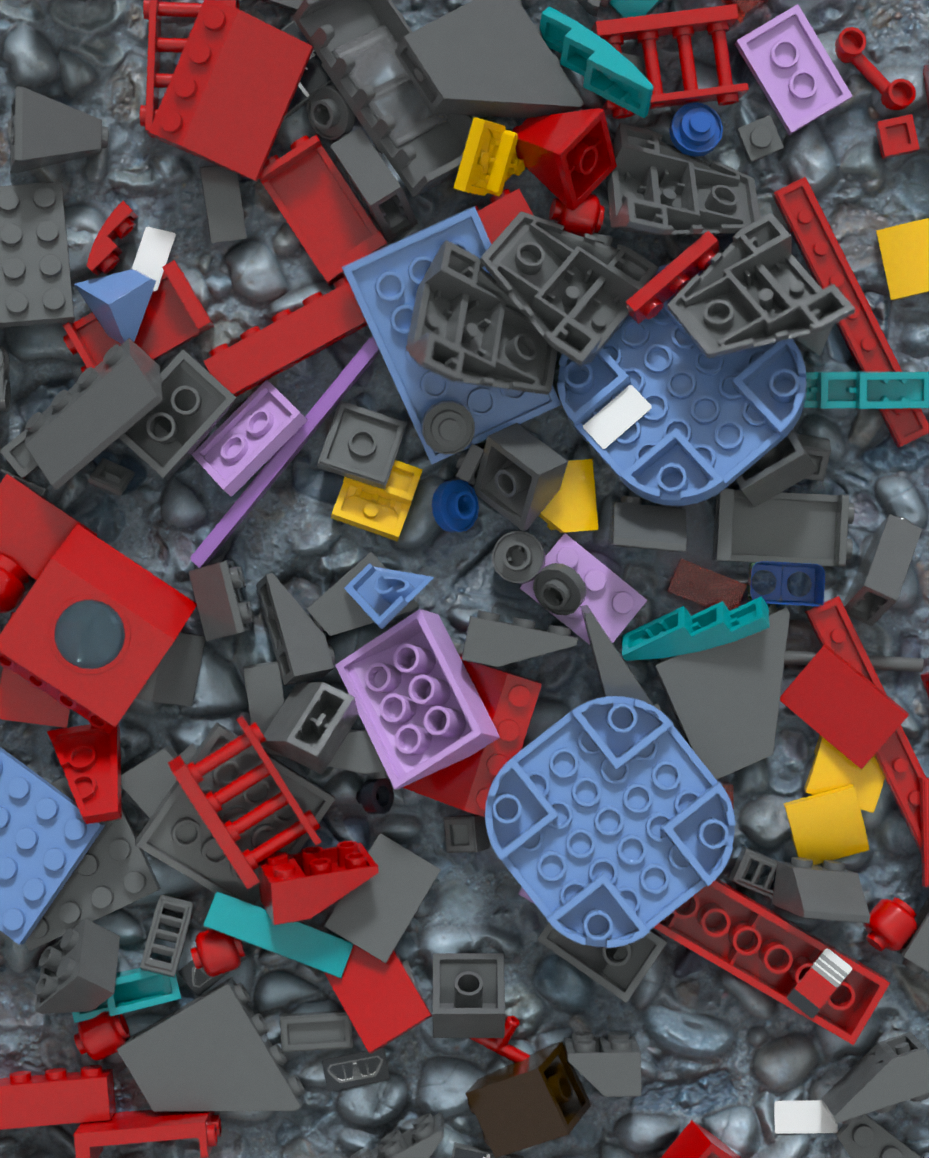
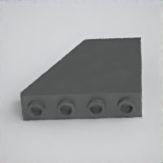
[394,0,585,119]
[652,604,790,780]
[117,977,305,1111]

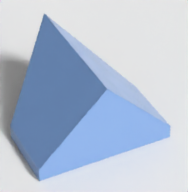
[74,269,156,344]
[344,563,434,629]

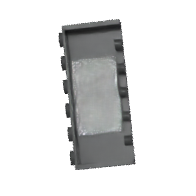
[292,0,472,197]

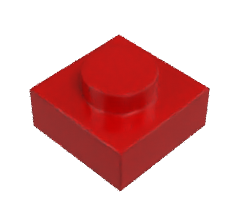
[875,114,920,159]

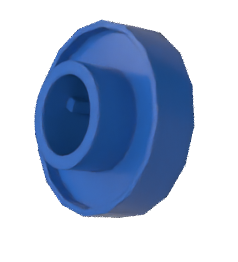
[669,102,723,157]
[432,480,479,533]

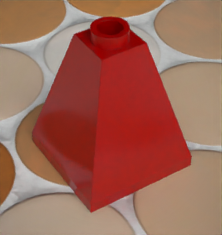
[512,108,617,210]

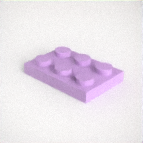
[735,4,852,135]
[192,380,308,497]
[520,533,647,645]

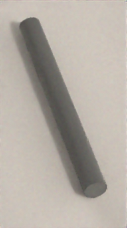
[784,650,924,672]

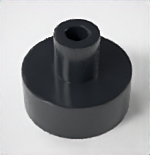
[356,778,394,814]

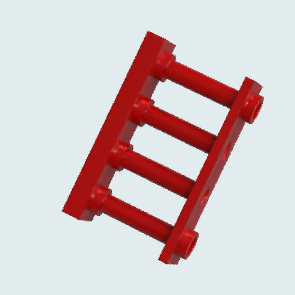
[139,0,240,138]
[591,4,749,119]
[168,716,321,890]

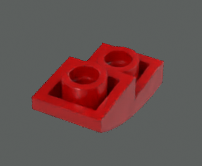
[87,201,138,276]

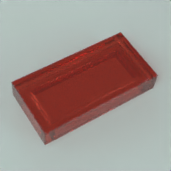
[667,558,747,611]

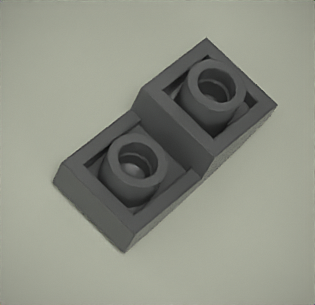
[199,165,247,243]
[243,661,284,735]

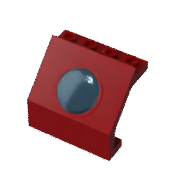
[0,524,197,734]

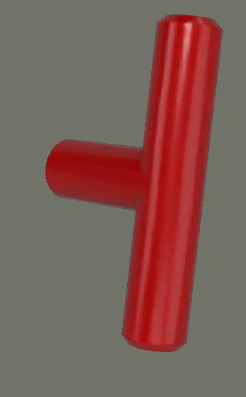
[469,1016,531,1063]

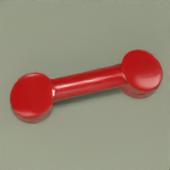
[835,27,916,111]

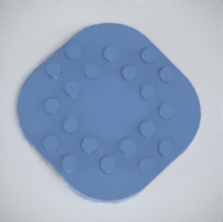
[557,264,807,506]
[485,696,736,948]

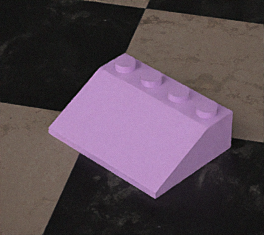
[335,609,500,789]

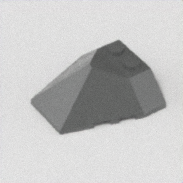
[607,123,760,235]
[480,211,659,366]
[667,213,855,358]
[406,240,558,395]

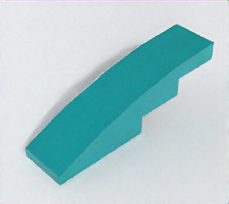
[539,6,654,118]
[804,372,929,409]
[622,596,770,661]
[203,891,354,978]

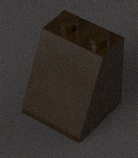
[465,1041,591,1158]

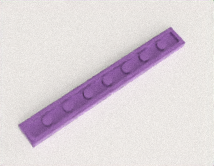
[190,337,380,568]

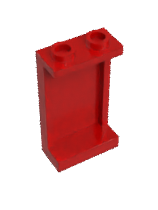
[259,135,388,287]
[63,260,214,373]
[74,1109,222,1158]

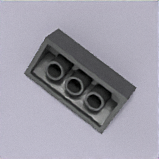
[25,338,163,490]

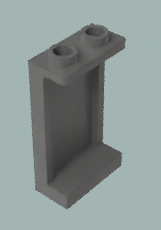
[712,489,854,567]

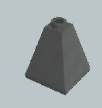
[10,87,108,173]

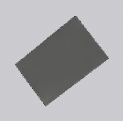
[325,833,441,963]

